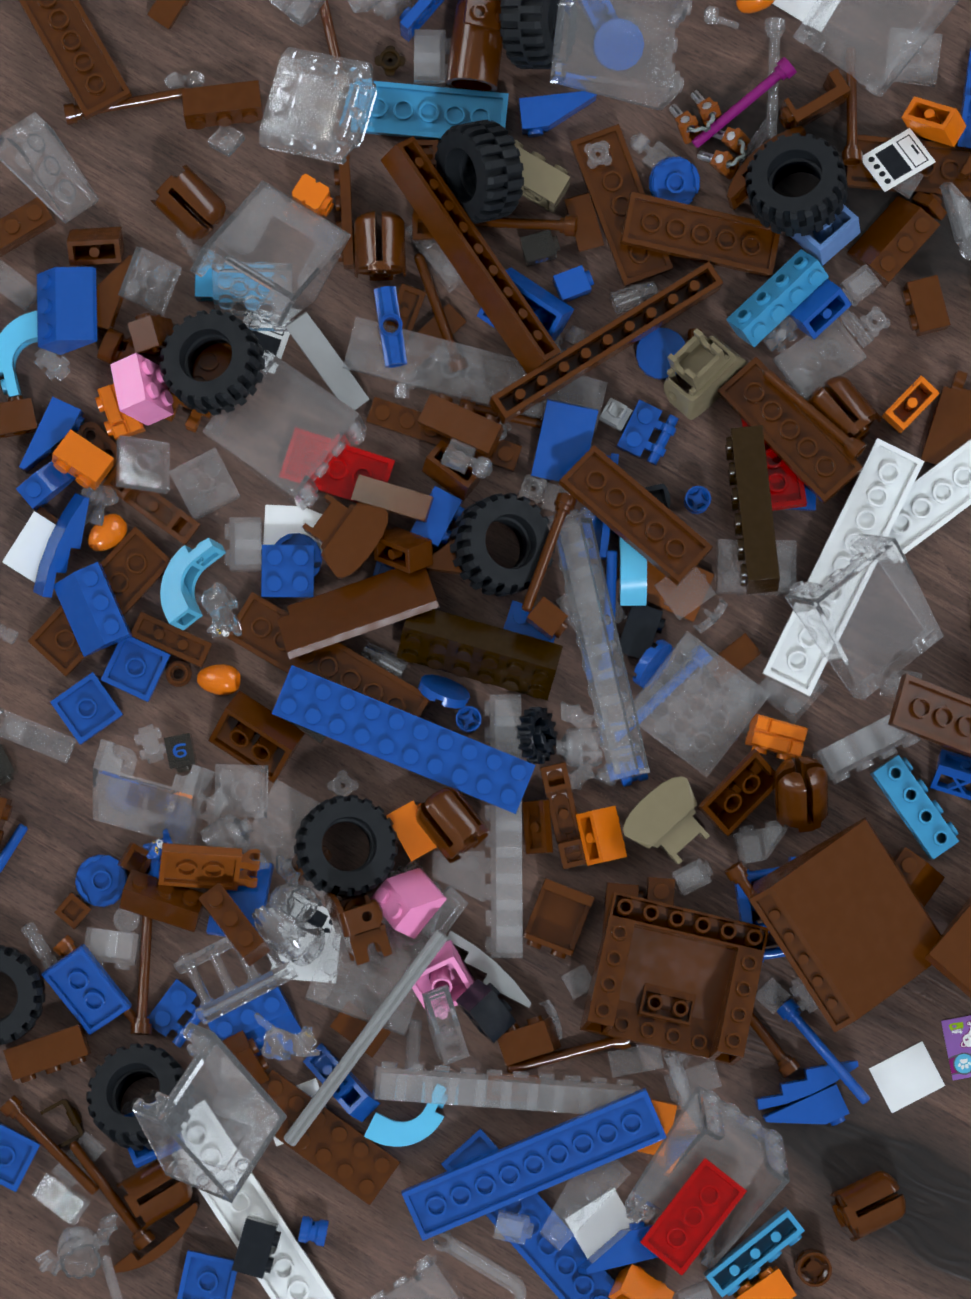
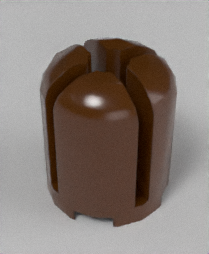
[151,165,226,240]
[354,211,407,281]
[808,376,882,446]
[774,756,828,833]
[416,787,490,864]
[116,1156,193,1230]
[829,1171,906,1242]

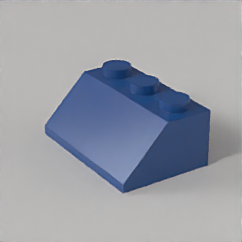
[37,267,97,355]
[477,267,574,341]
[54,562,132,657]
[207,986,304,1056]

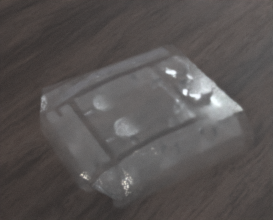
[259,47,377,164]

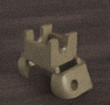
[664,328,748,420]
[623,776,710,864]

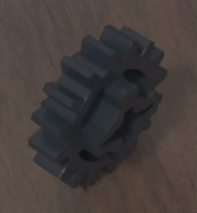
[516,707,558,764]

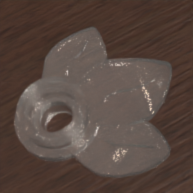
[81,485,119,526]

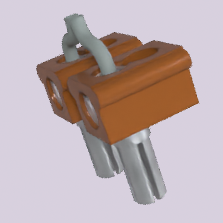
[669,90,722,144]
[697,127,751,180]

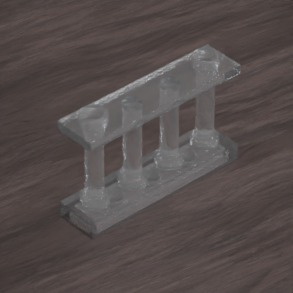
[173,916,298,1025]

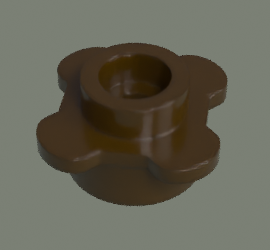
[375,45,406,76]

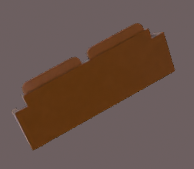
[277,567,439,659]

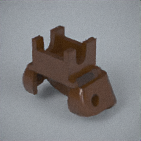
[302,493,389,580]
[324,893,393,966]

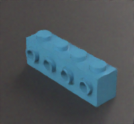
[726,249,829,347]
[870,755,959,860]
[704,1207,805,1297]

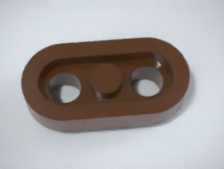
[77,422,122,467]

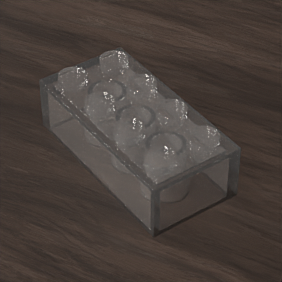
[811,714,921,784]

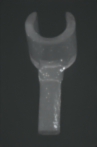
[704,6,739,29]
[394,378,430,399]

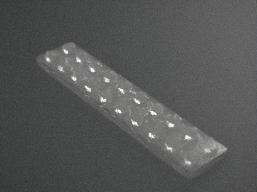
[343,317,608,434]

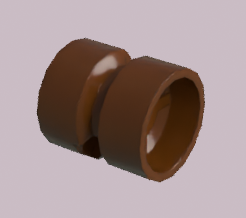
[97,328,142,364]
[794,1248,832,1287]

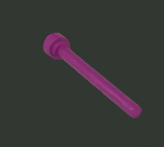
[692,57,797,148]

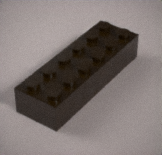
[725,425,780,594]
[396,609,563,701]

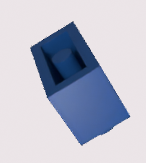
[789,279,852,339]
[410,486,465,549]

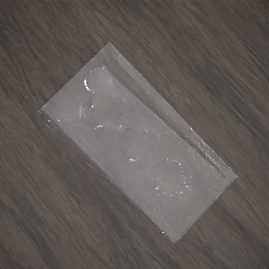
[0,112,99,224]

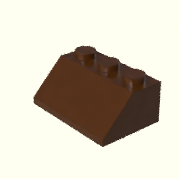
[847,196,940,288]
[208,690,305,783]
[698,749,775,836]
[893,847,945,907]

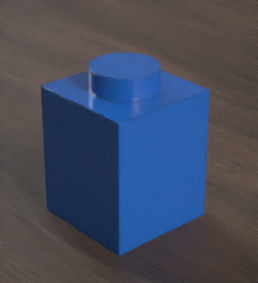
[552,265,594,303]

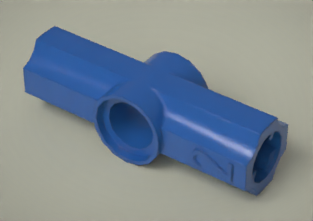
[373,286,408,368]

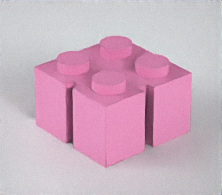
[110,353,174,426]

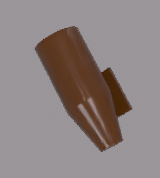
[446,0,503,92]

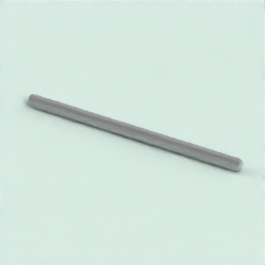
[284,930,447,1146]

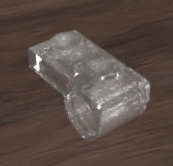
[32,1173,91,1226]

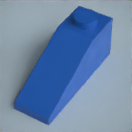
[519,90,597,137]
[19,396,85,472]
[16,461,75,511]
[303,1043,380,1122]
[763,1083,849,1126]
[577,1221,657,1274]

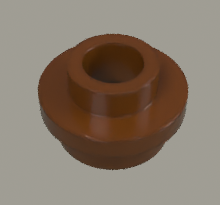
[166,661,192,687]

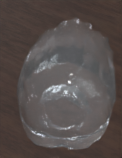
[252,905,325,967]

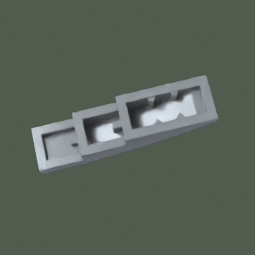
[285,311,370,414]
[447,930,531,1008]

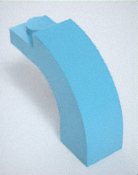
[0,311,38,397]
[619,536,647,606]
[160,538,226,630]
[364,1083,449,1147]

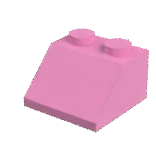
[370,868,447,939]
[412,940,475,1018]

